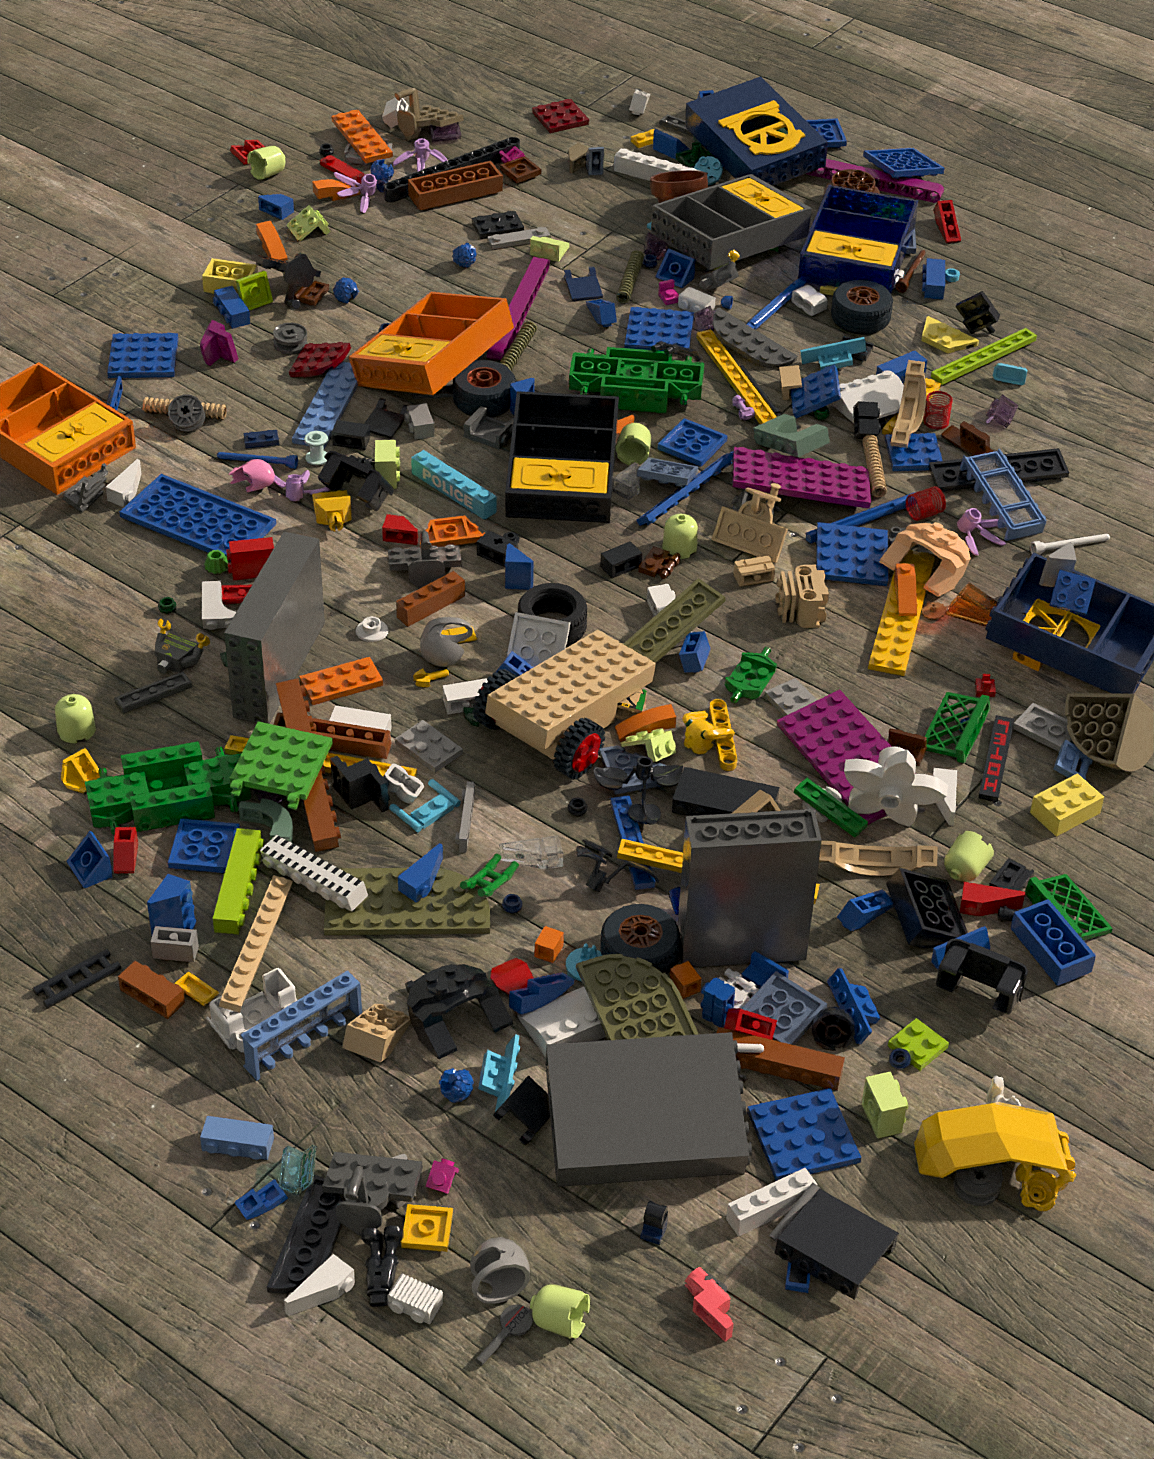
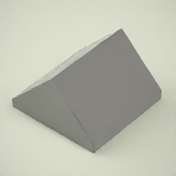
[1039,542,1077,587]

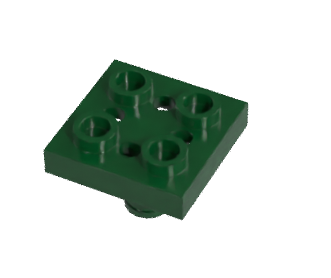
[675,142,711,168]

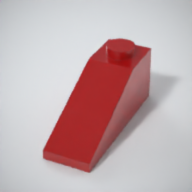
[933,200,961,243]
[960,882,1025,916]

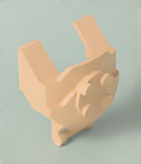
[879,522,971,597]

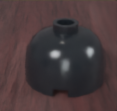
[812,1007,855,1051]

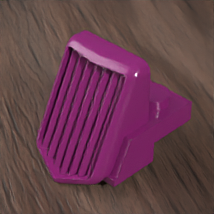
[200,320,239,366]

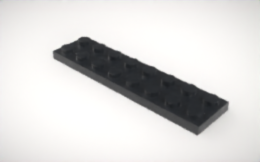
[928,448,1069,491]

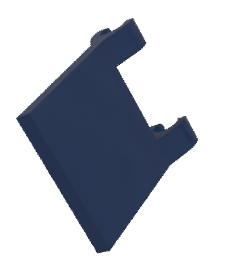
[564,267,603,301]

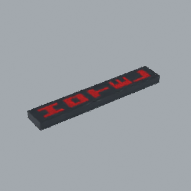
[978,715,1014,802]

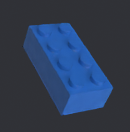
[1011,899,1096,986]

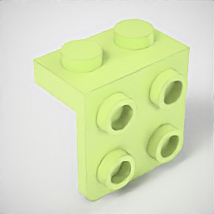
[287,205,331,241]
[530,236,569,262]
[621,728,676,762]

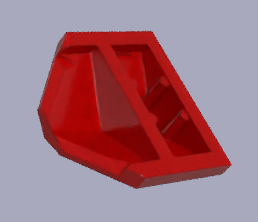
[490,958,534,996]

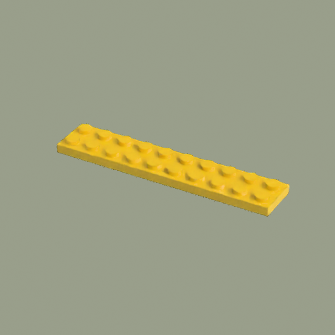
[868,550,935,676]

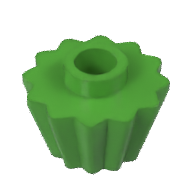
[204,550,229,574]

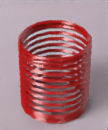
[923,391,953,430]
[906,486,946,521]

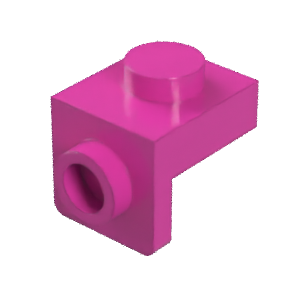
[499,146,525,163]
[425,1158,459,1194]

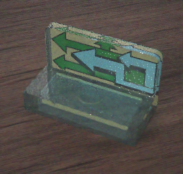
[279,1144,317,1195]

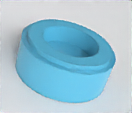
[945,268,960,282]

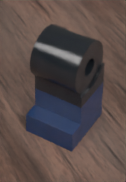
[640,1201,668,1245]

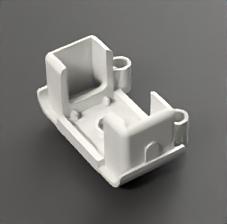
[206,968,298,1052]

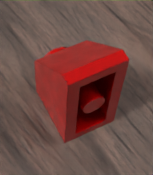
[382,514,418,545]
[724,1008,777,1040]

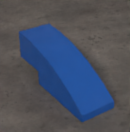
[509,972,574,1014]

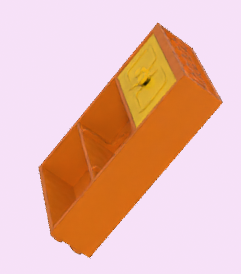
[349,292,514,395]
[0,362,136,495]

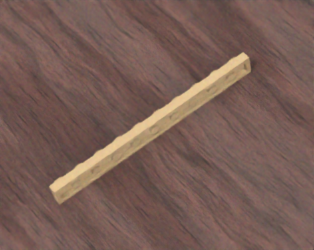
[219,875,293,1013]

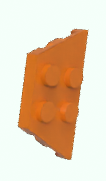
[420,515,485,548]

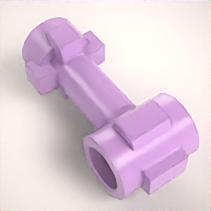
[732,395,755,420]

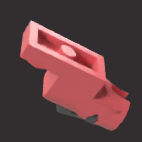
[684,1267,733,1342]

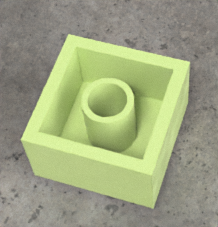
[375,440,400,489]
[861,1071,908,1138]

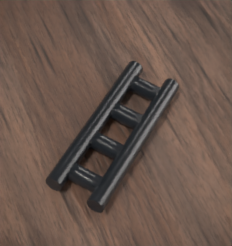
[32,949,121,1008]

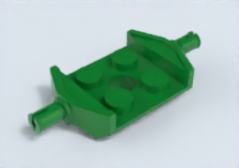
[725,647,777,703]

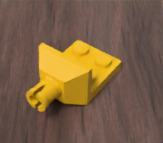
[312,490,352,532]

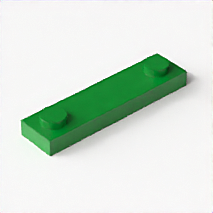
[794,778,868,838]

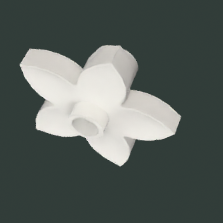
[844,747,948,827]

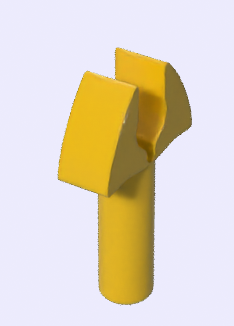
[413,668,449,687]

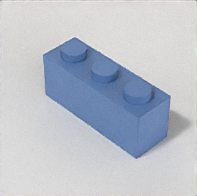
[200,1116,274,1160]

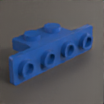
[827,968,881,1045]

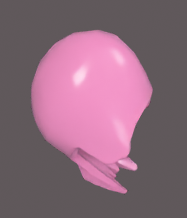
[229,459,275,492]

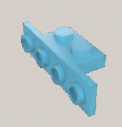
[800,337,866,370]
[478,1035,520,1112]

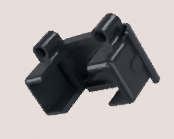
[318,451,394,511]
[936,939,1028,1015]

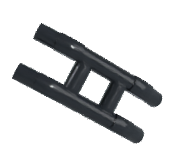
[651,341,701,362]

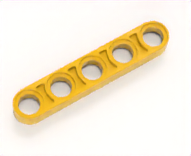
[709,699,737,771]

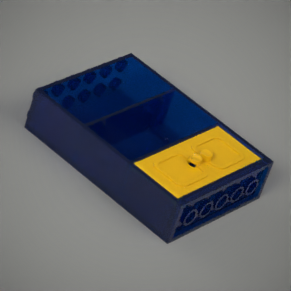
[798,185,919,294]

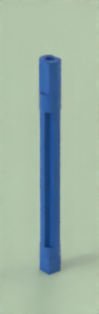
[747,271,813,330]
[806,492,917,543]

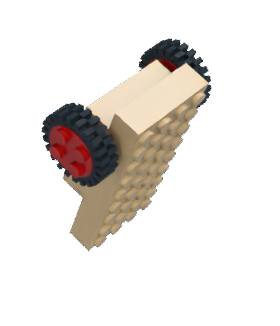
[472,630,656,779]

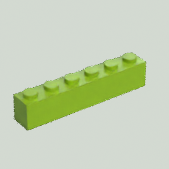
[213,828,265,935]

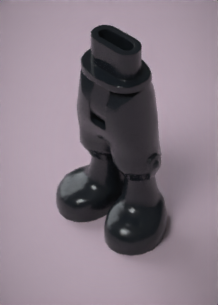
[361,1225,404,1307]

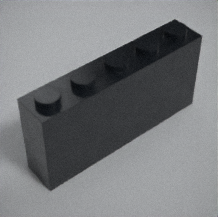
[672,767,780,816]

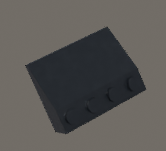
[886,868,968,948]

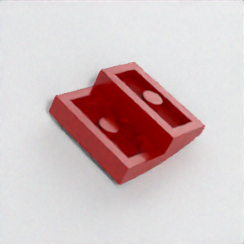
[230,140,265,164]

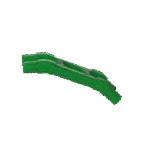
[460,853,519,897]

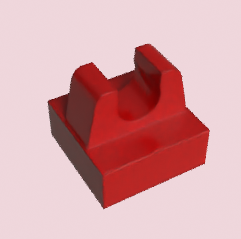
[975,674,996,697]

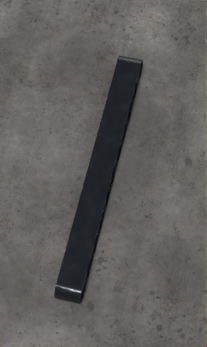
[384,137,520,203]

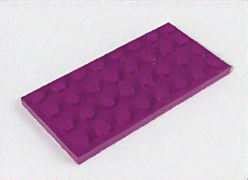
[732,447,871,509]
[777,689,916,825]

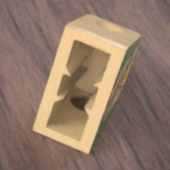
[615,688,647,720]

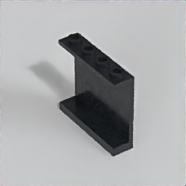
[774,1188,899,1300]

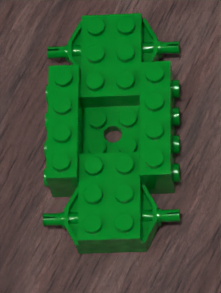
[569,347,704,413]
[85,741,251,835]

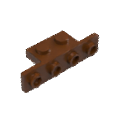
[941,421,994,456]

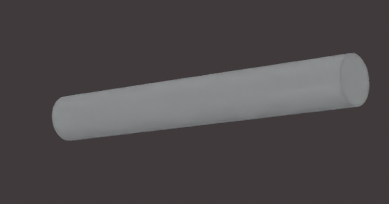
[769,1182,819,1241]

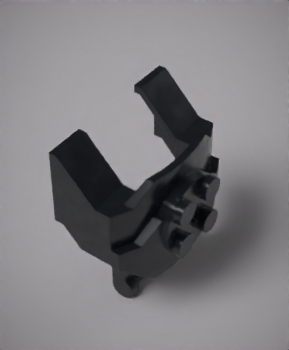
[405,964,513,1059]

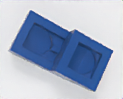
[234,1179,288,1220]

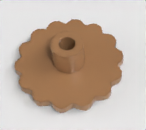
[921,602,947,620]

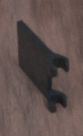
[364,398,408,439]
[493,1075,550,1145]

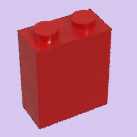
[226,537,274,581]

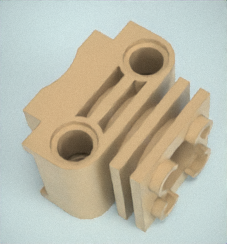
[775,564,829,628]

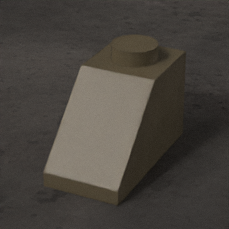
[568,143,588,173]

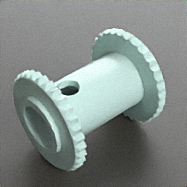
[304,431,328,466]

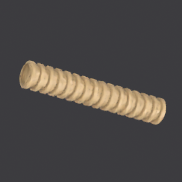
[143,397,227,420]
[862,435,887,498]

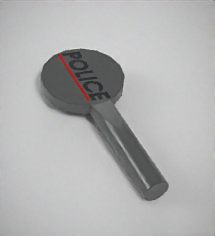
[475,1304,533,1366]

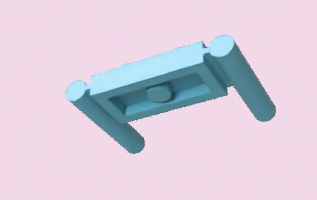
[389,779,461,832]

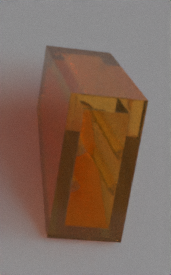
[945,582,997,627]

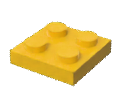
[401,1204,453,1252]

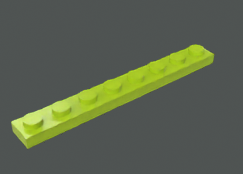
[931,328,1037,385]

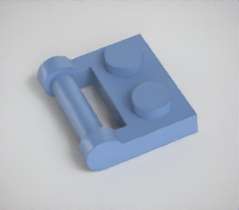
[1053,740,1093,780]

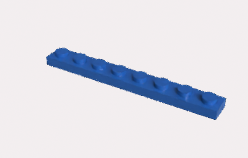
[636,451,733,526]

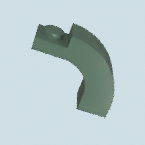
[239,798,294,843]

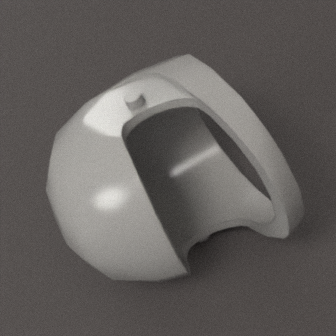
[420,617,473,667]
[470,1237,530,1304]

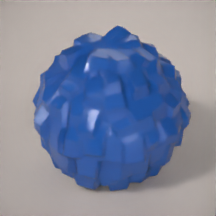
[370,159,394,183]
[452,242,477,268]
[333,277,359,303]
[439,1068,474,1103]

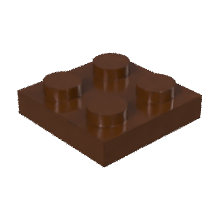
[500,156,542,183]

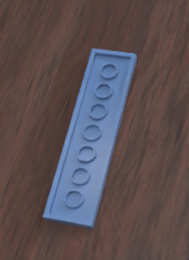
[292,362,358,449]

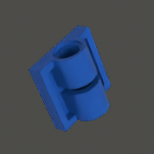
[1049,570,1096,616]

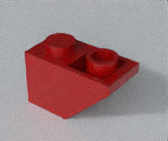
[113,827,138,874]

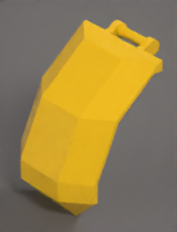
[914,1102,1075,1178]

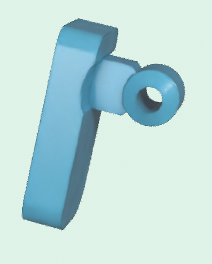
[993,363,1028,385]

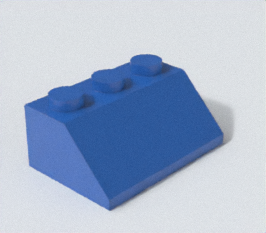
[147,874,196,935]

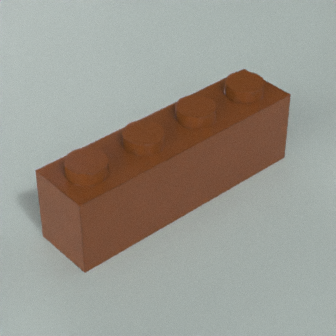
[396,571,465,627]

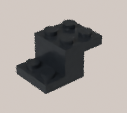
[330,756,390,812]

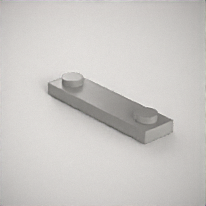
[487,227,551,250]
[455,781,475,853]

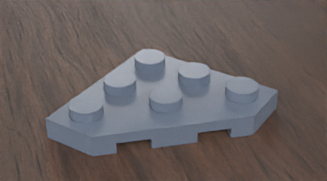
[599,745,666,794]

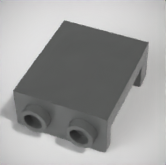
[464,406,514,450]

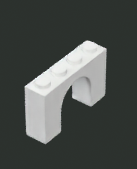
[202,581,236,630]

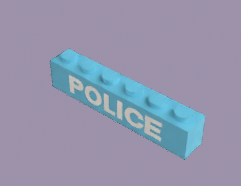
[411,450,497,520]

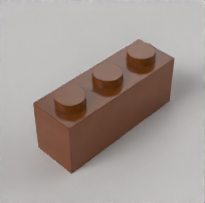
[118,961,185,1019]

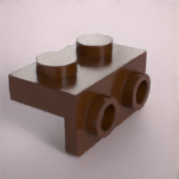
[887,728,927,767]

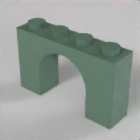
[753,414,830,457]

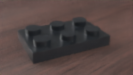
[472,211,524,239]

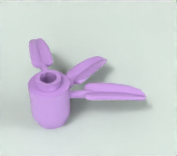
[393,138,447,172]
[334,172,377,213]
[274,470,331,501]
[957,508,1006,556]

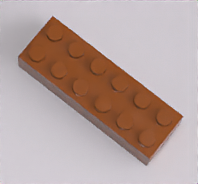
[408,161,503,210]

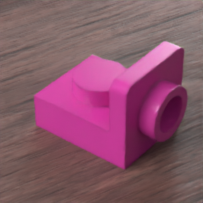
[658,279,679,305]

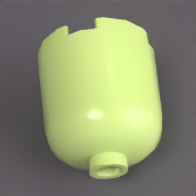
[247,146,286,180]
[616,423,651,465]
[662,514,698,559]
[55,694,96,743]
[944,831,994,882]
[530,1284,590,1339]

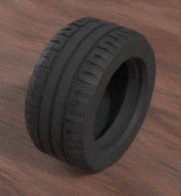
[518,583,587,647]

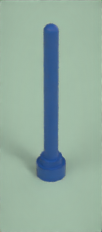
[217,452,298,469]

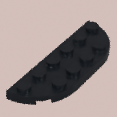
[267,1175,343,1294]

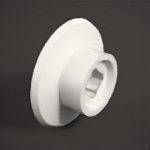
[355,616,389,642]

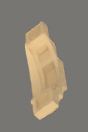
[891,360,926,448]
[819,841,938,876]

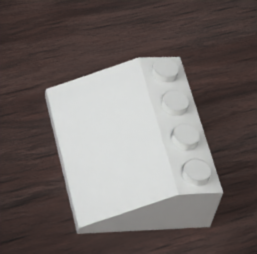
[833,371,904,423]
[517,987,606,1058]

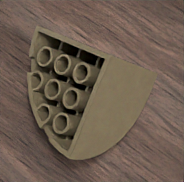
[1065,693,1154,771]

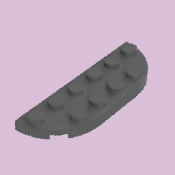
[712,307,798,368]

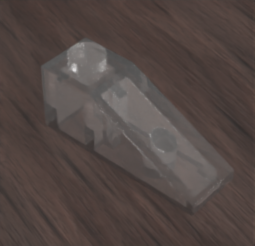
[499,836,563,869]

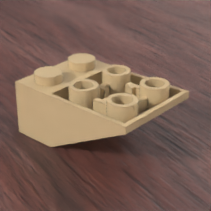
[342,1004,411,1062]

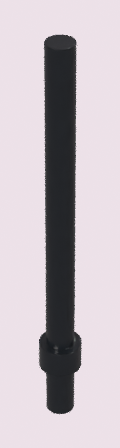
[740,365,782,417]

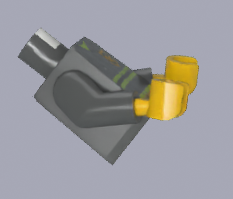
[699,250,740,290]
[155,619,210,674]

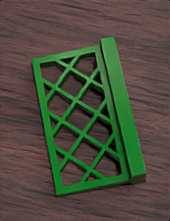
[924,692,991,764]
[1024,874,1113,940]

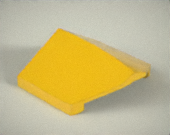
[61,748,100,794]

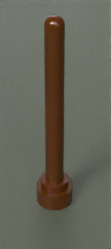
[895,250,926,293]

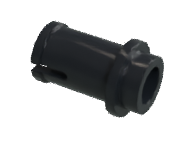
[997,905,1019,922]

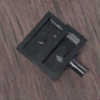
[955,291,1000,334]

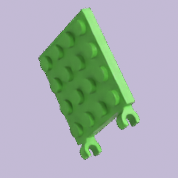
[230,722,333,809]

